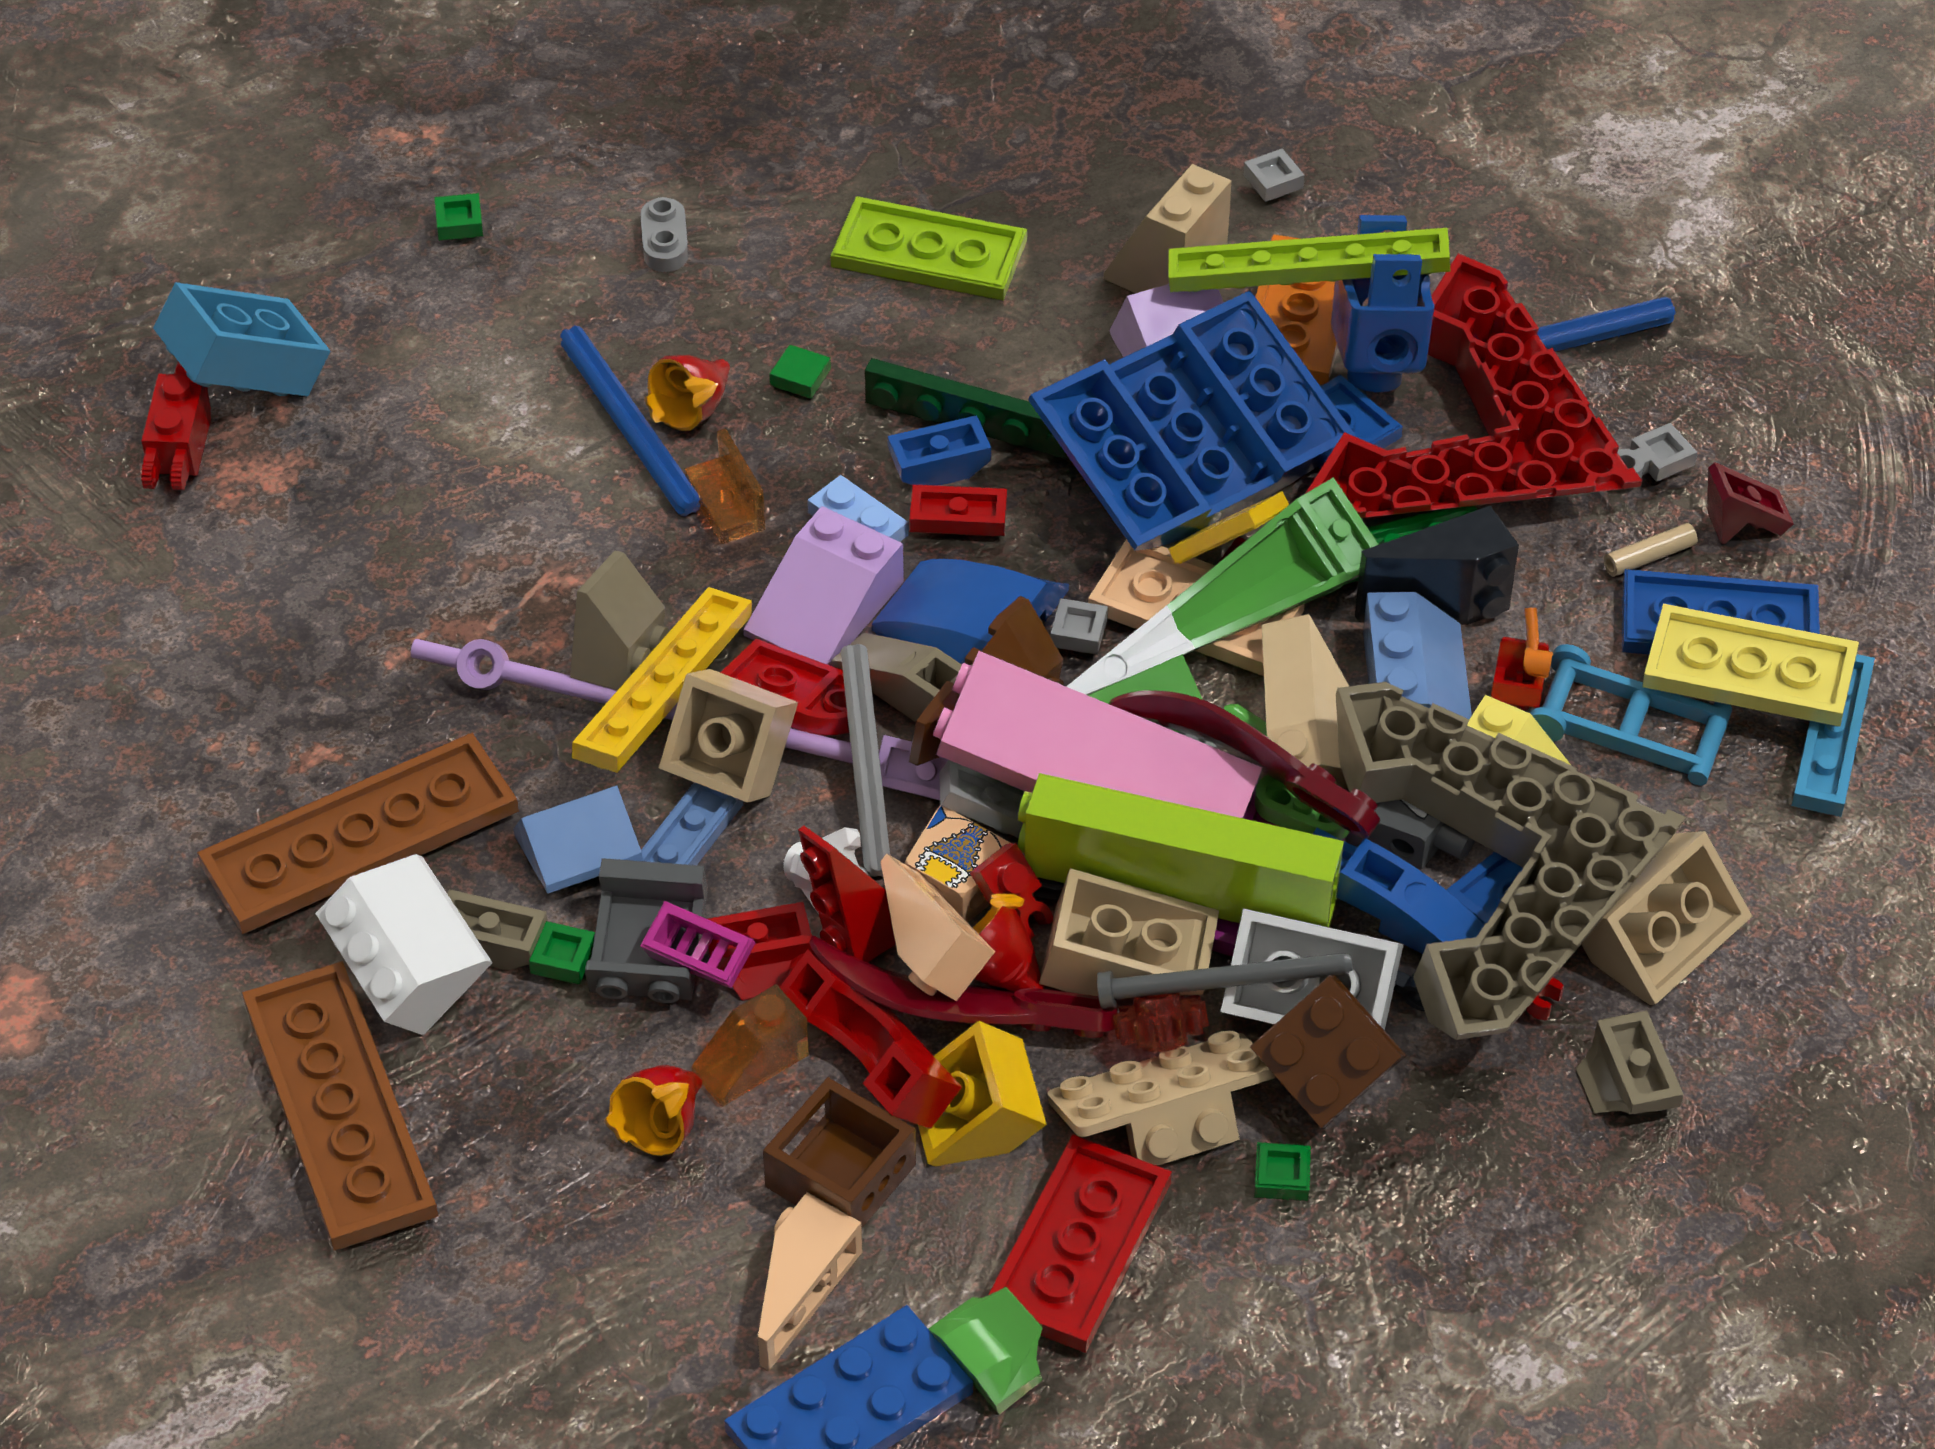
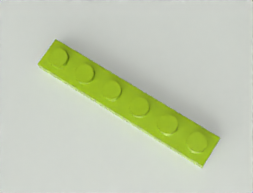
[1168,228,1451,292]

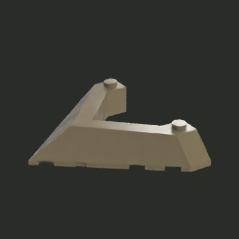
[1336,682,1686,1040]

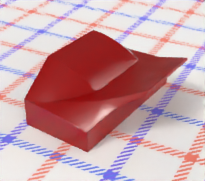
[707,902,812,1001]

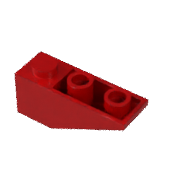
[798,826,896,962]

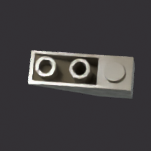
[831,632,962,722]

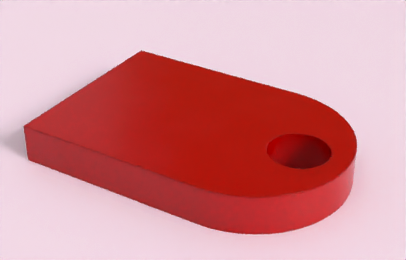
[720,639,849,735]

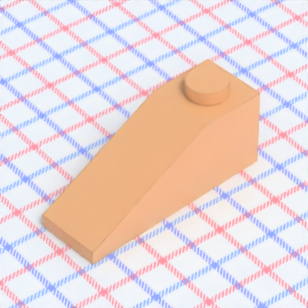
[880,853,995,1001]
[758,1192,862,1371]

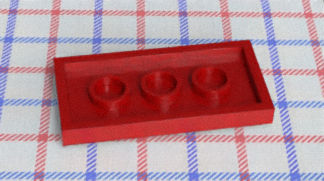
[988,1134,1172,1353]

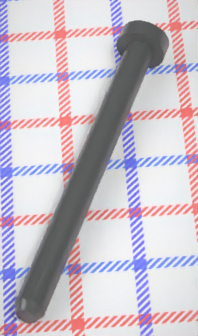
[1097,953,1353,1009]

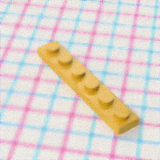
[572,587,752,773]

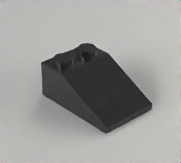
[1355,506,1519,625]

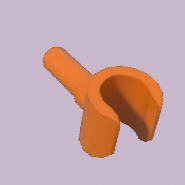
[1523,608,1553,678]

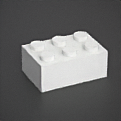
[1221,909,1403,1030]

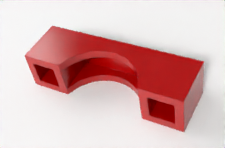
[778,949,962,1129]

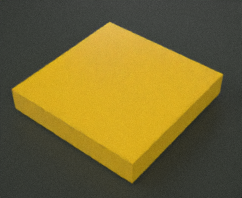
[1168,491,1289,565]

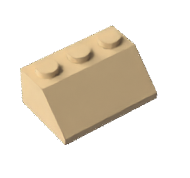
[1581,831,1752,1005]

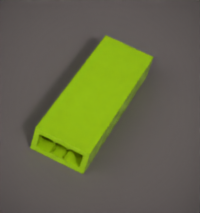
[1018,773,1344,927]

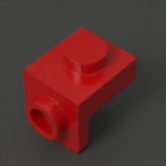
[1491,637,1549,711]

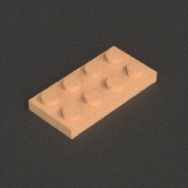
[1088,539,1304,676]

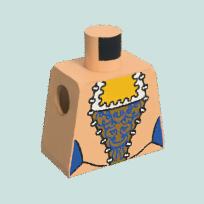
[905,805,1010,923]

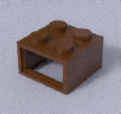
[1250,975,1407,1128]
[763,1077,916,1228]

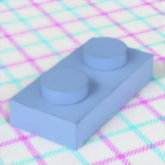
[808,475,909,542]

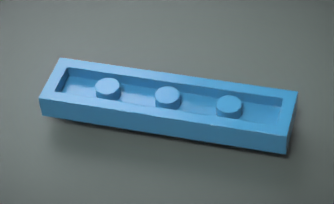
[1791,654,1875,817]

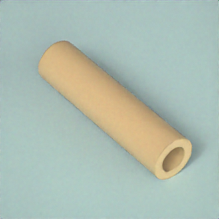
[1604,523,1698,577]

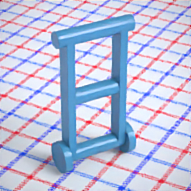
[1530,644,1732,786]

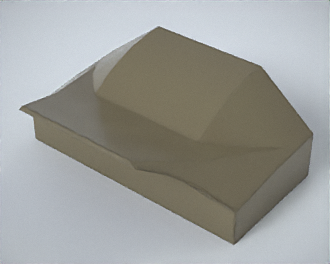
[447,889,548,970]
[1576,1010,1684,1114]

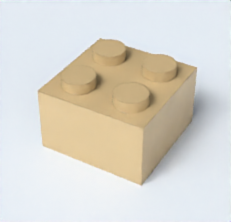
[659,669,798,803]

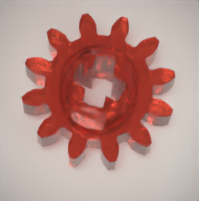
[1113,993,1209,1052]

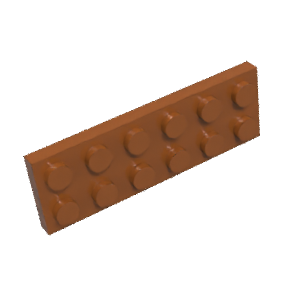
[197,732,519,934]
[242,961,438,1251]

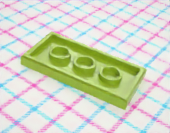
[831,196,1027,300]

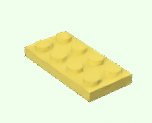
[1643,604,1859,727]

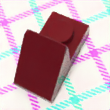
[1707,462,1794,544]

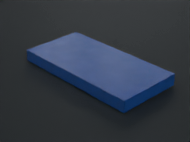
[1622,569,1820,655]

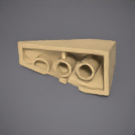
[1262,614,1349,789]

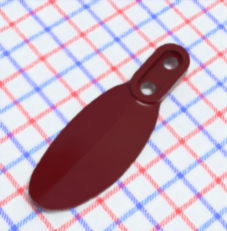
[1108,690,1380,839]
[809,935,1118,1038]

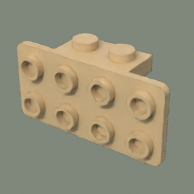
[1047,1031,1276,1166]

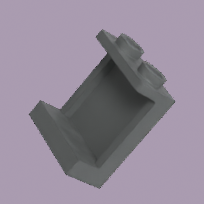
[585,858,708,1003]

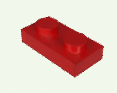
[909,484,1007,536]

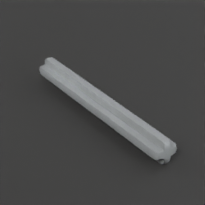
[840,644,890,877]

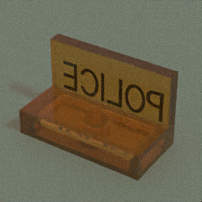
[684,428,765,544]

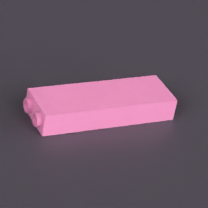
[933,651,1263,818]

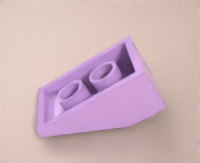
[744,506,904,666]

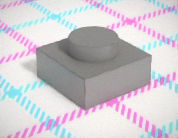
[1243,148,1305,202]
[1050,598,1108,655]

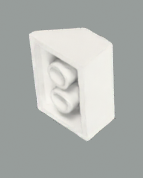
[315,854,492,1035]

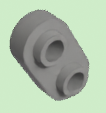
[641,197,688,272]

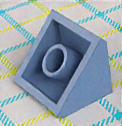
[513,786,643,893]

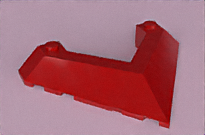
[1305,253,1642,518]

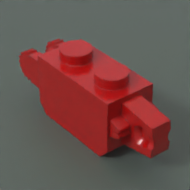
[141,362,211,490]

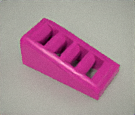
[640,901,755,988]

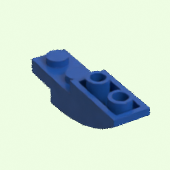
[1312,828,1484,954]

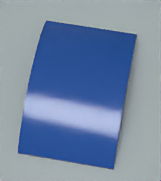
[1028,290,1356,551]

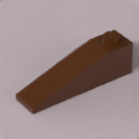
[909,596,1064,766]

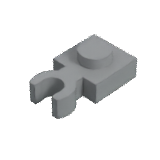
[1617,423,1698,482]

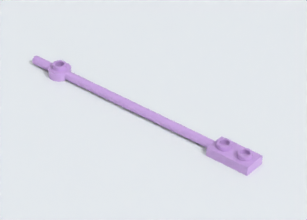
[411,639,948,800]

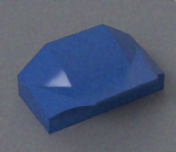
[887,415,991,486]

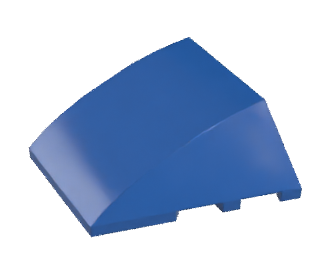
[872,559,1069,664]

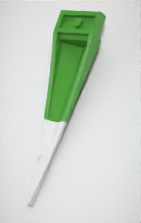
[1066,477,1379,695]

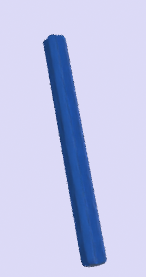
[560,325,700,516]

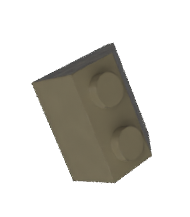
[570,550,669,690]

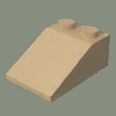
[1039,868,1219,996]

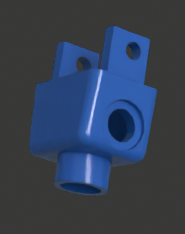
[1331,215,1434,392]

